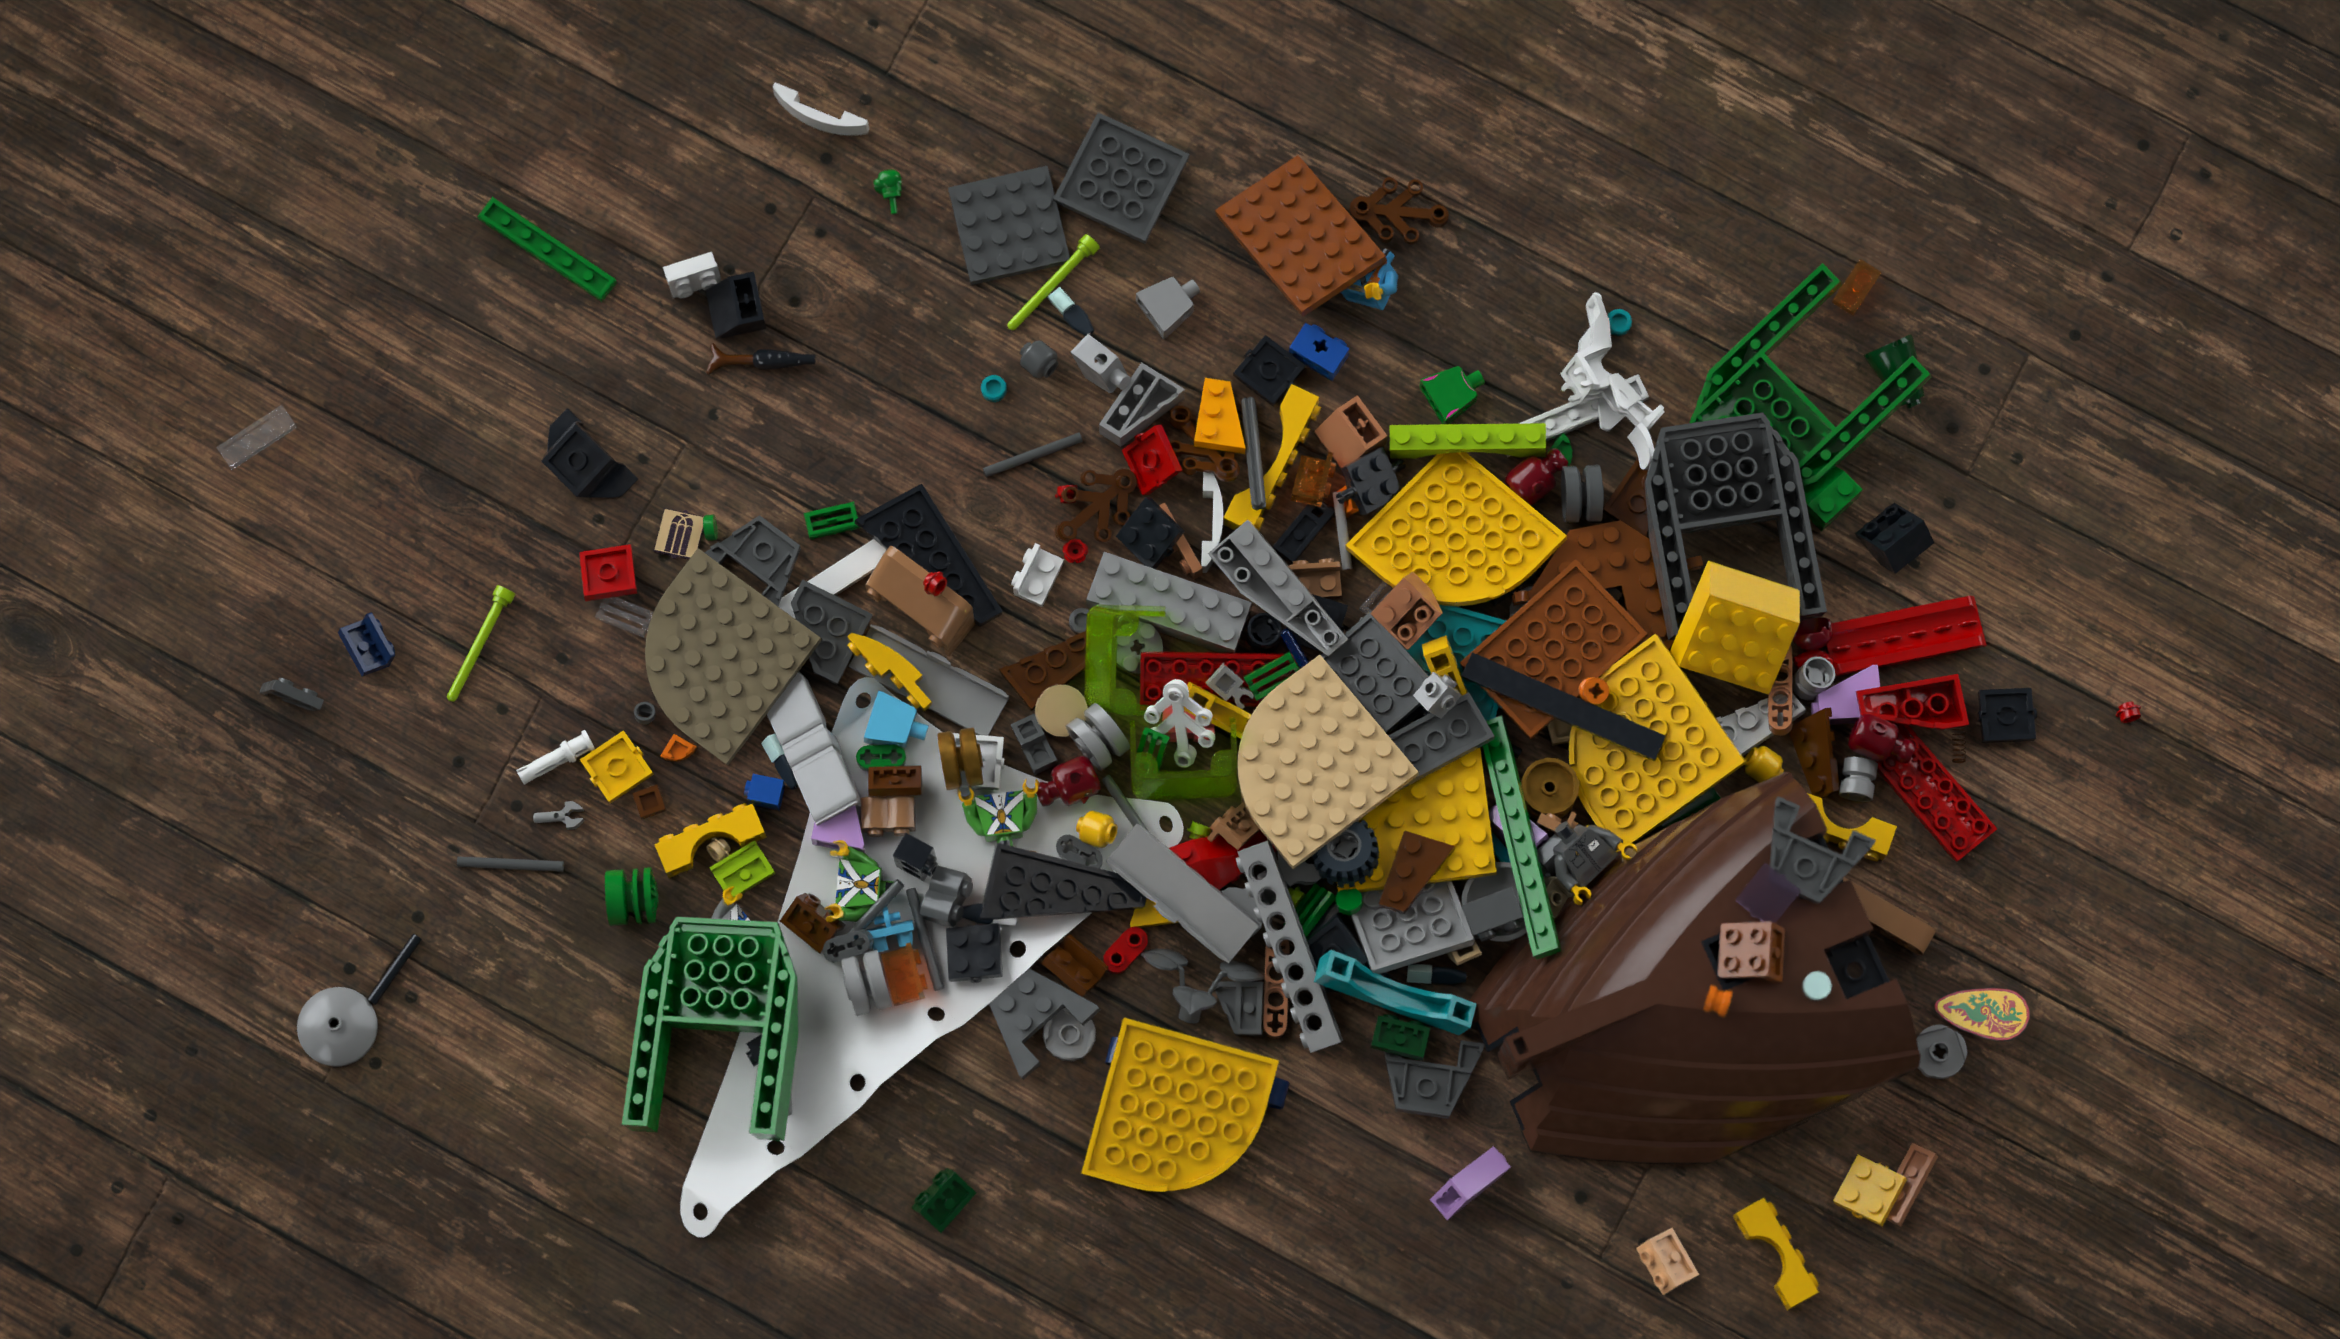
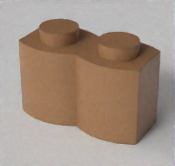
[861,796,916,837]

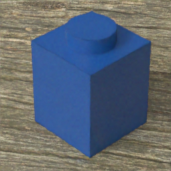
[744,774,786,811]

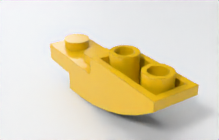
[847,633,932,711]

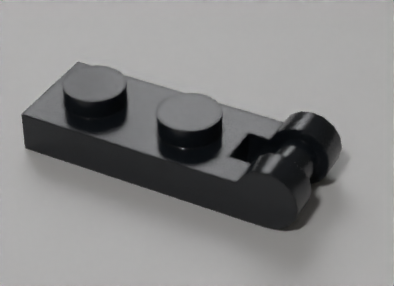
[1273,494,1335,564]

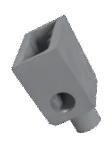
[1136,277,1200,339]
[1071,334,1131,393]

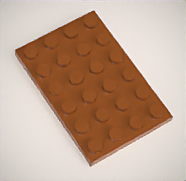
[1215,155,1387,317]
[1460,559,1648,740]

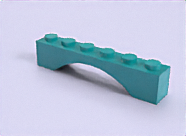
[1314,950,1477,1035]

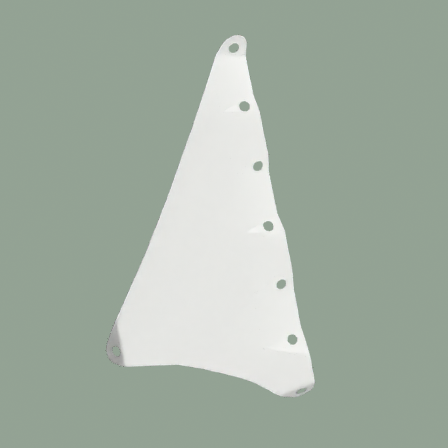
[680,677,1184,1237]

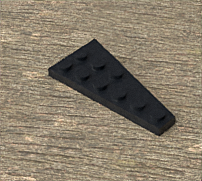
[855,484,1003,627]
[979,843,1147,921]

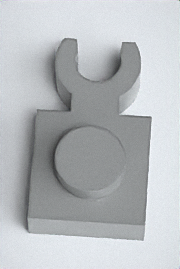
[1205,663,1254,709]

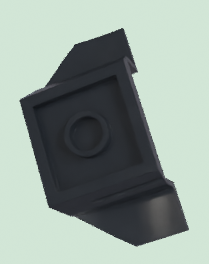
[541,408,638,498]
[1306,901,1392,992]

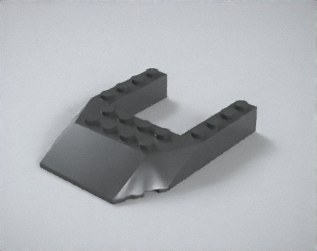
[1645,413,1827,641]

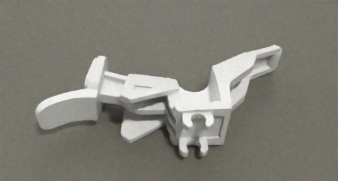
[1560,293,1665,470]

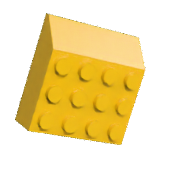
[1670,561,1800,695]

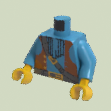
[1341,248,1398,310]

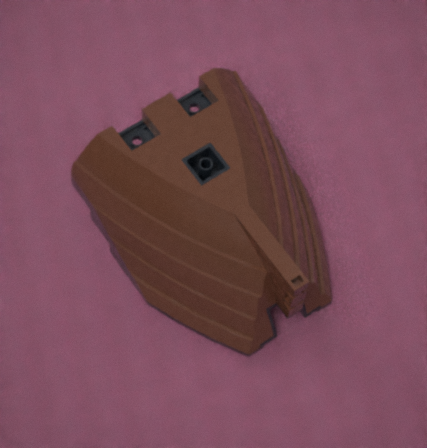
[1469,772,1921,1164]

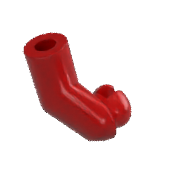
[1793,650,1833,669]

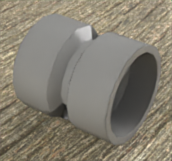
[1793,656,1835,701]
[1839,757,1878,802]

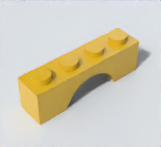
[1184,682,1252,739]
[1808,793,1897,861]
[654,803,766,878]
[1733,1198,1819,1311]

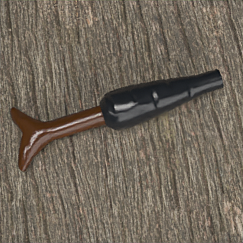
[706,343,816,375]

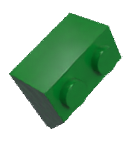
[1803,467,1863,532]

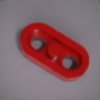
[1103,927,1148,974]

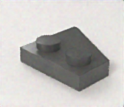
[259,678,324,711]
[1212,981,1264,1036]

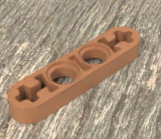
[1768,645,1793,736]
[1263,939,1290,1039]

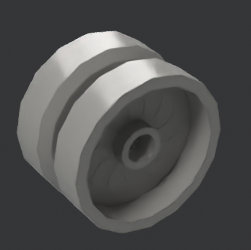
[1066,703,1130,771]
[841,950,892,1016]

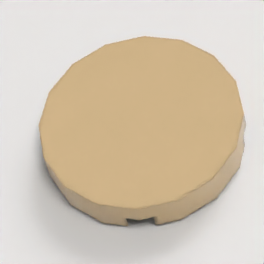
[1035,684,1088,737]

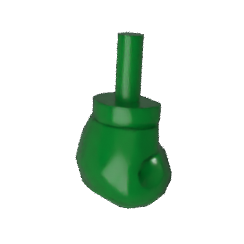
[874,169,902,215]

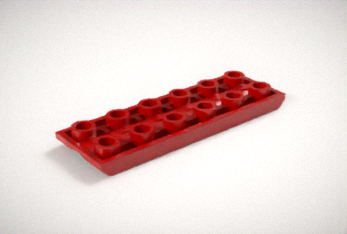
[1826,596,1987,677]
[1140,651,1298,707]
[1866,722,1997,862]

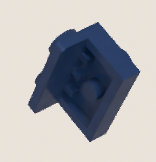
[338,612,395,677]

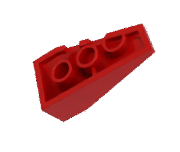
[1856,674,1969,730]
[1169,831,1277,891]

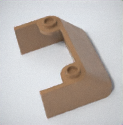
[865,546,975,657]

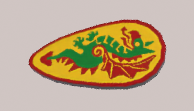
[1935,988,2030,1041]

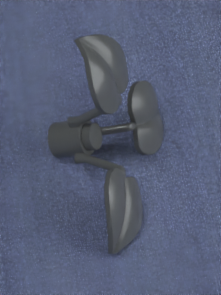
[1141,948,1265,1023]

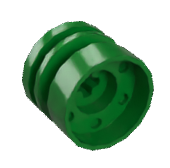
[605,867,659,926]

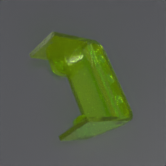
[1084,604,1166,716]
[1129,717,1237,800]

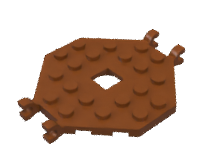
[1511,520,1703,653]

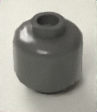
[1020,340,1059,378]

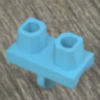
[867,907,914,952]

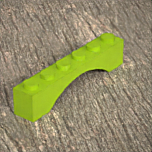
[1390,423,1546,459]

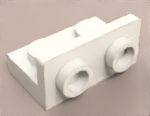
[1011,543,1064,607]

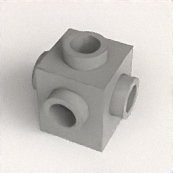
[1413,672,1462,719]

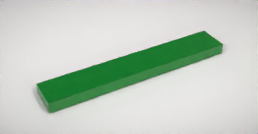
[477,197,617,302]

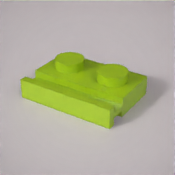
[709,840,775,898]

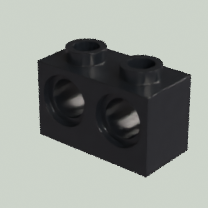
[893,833,938,881]

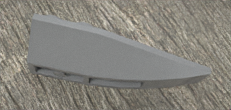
[1208,520,1349,656]

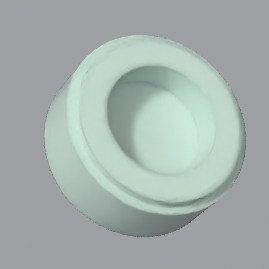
[1802,972,1831,1001]

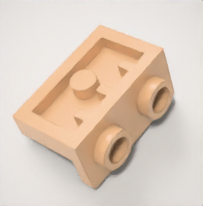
[1637,1228,1699,1295]

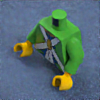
[957,779,1039,846]
[825,840,896,922]

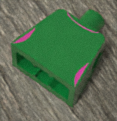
[1419,366,1485,424]

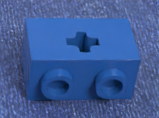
[1289,323,1349,381]

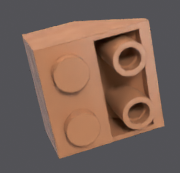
[1314,395,1388,468]
[1370,572,1443,650]

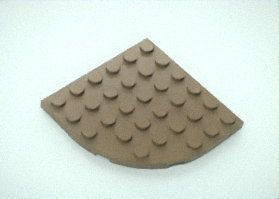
[645,548,822,765]

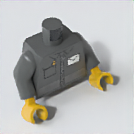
[1553,822,1637,905]

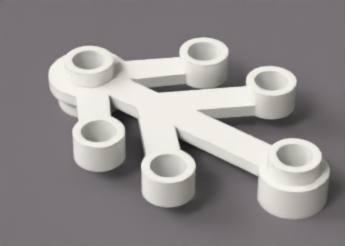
[1144,679,1215,768]

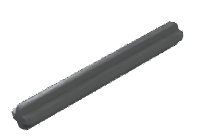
[1241,397,1266,510]

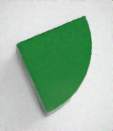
[1547,433,1573,466]

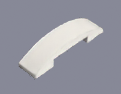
[773,83,869,135]
[1201,472,1223,573]

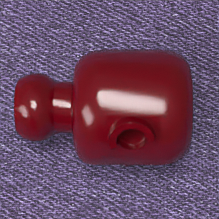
[1505,448,1568,506]
[1848,714,1916,764]
[1036,756,1101,807]

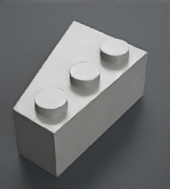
[1099,362,1185,447]

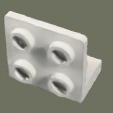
[663,252,721,298]

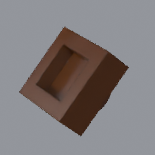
[632,785,667,820]

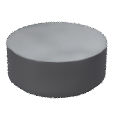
[1069,608,1095,634]

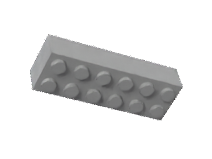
[1086,552,1252,653]

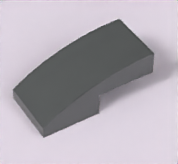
[1010,714,1058,775]

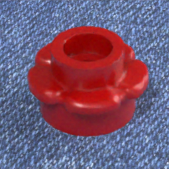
[1055,485,1078,504]
[1063,539,1088,564]
[923,571,947,596]
[2116,701,2141,723]

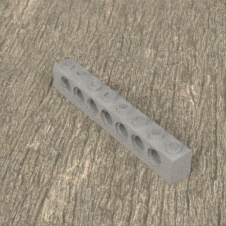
[1236,840,1343,1053]

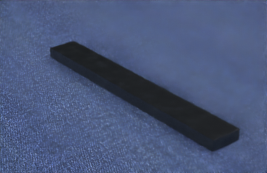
[1461,652,1666,761]

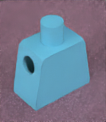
[864,690,929,748]

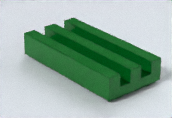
[804,501,860,540]
[1244,652,1300,701]
[1134,727,1170,774]
[1283,883,1336,937]

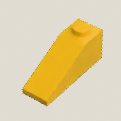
[1422,635,1468,696]

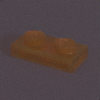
[1832,259,1882,316]

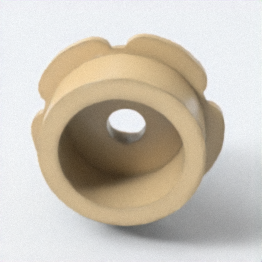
[706,838,731,862]

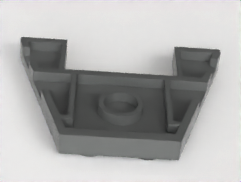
[704,515,801,606]
[1768,796,1876,905]
[989,969,1100,1080]
[1384,1040,1484,1119]

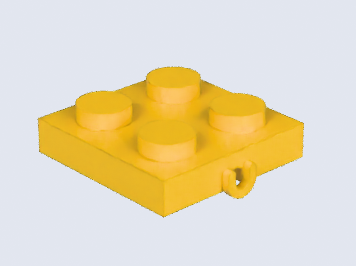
[580,730,654,804]
[1833,1155,1907,1226]

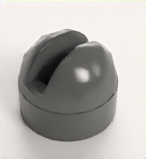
[634,702,655,725]

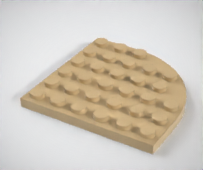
[1238,655,1419,869]

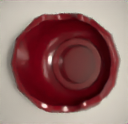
[1793,617,1832,650]

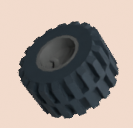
[1312,820,1379,888]

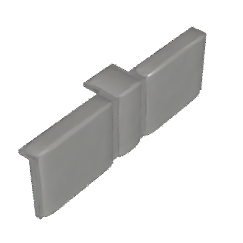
[849,624,1009,736]
[767,672,862,826]
[1106,824,1260,963]

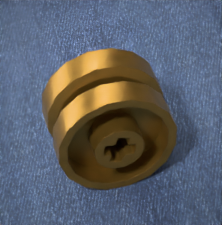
[937,727,984,790]
[1521,758,1579,820]

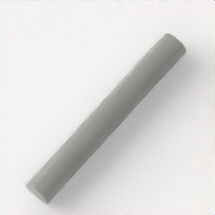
[1333,491,1353,570]

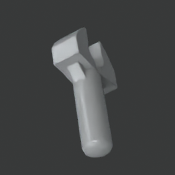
[533,801,584,830]

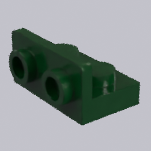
[1371,1014,1430,1061]
[912,1168,977,1233]

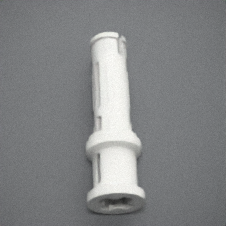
[516,730,595,785]

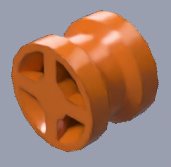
[1578,677,1609,704]
[1703,985,1732,1018]

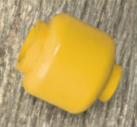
[1744,746,1784,783]
[1076,811,1118,848]

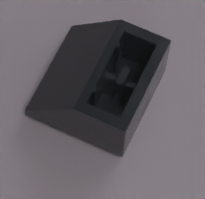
[706,272,766,339]
[1855,503,1935,574]

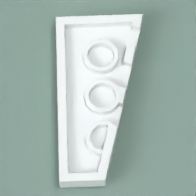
[1716,694,1806,756]

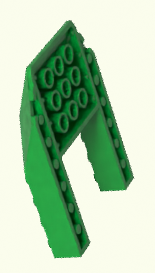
[1689,263,1932,486]
[622,917,798,1141]

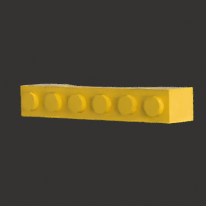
[1223,384,1321,531]

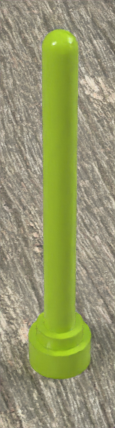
[1008,234,1100,330]
[447,585,516,702]

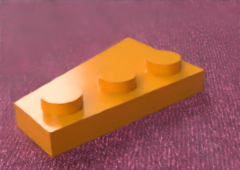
[1194,378,1246,454]

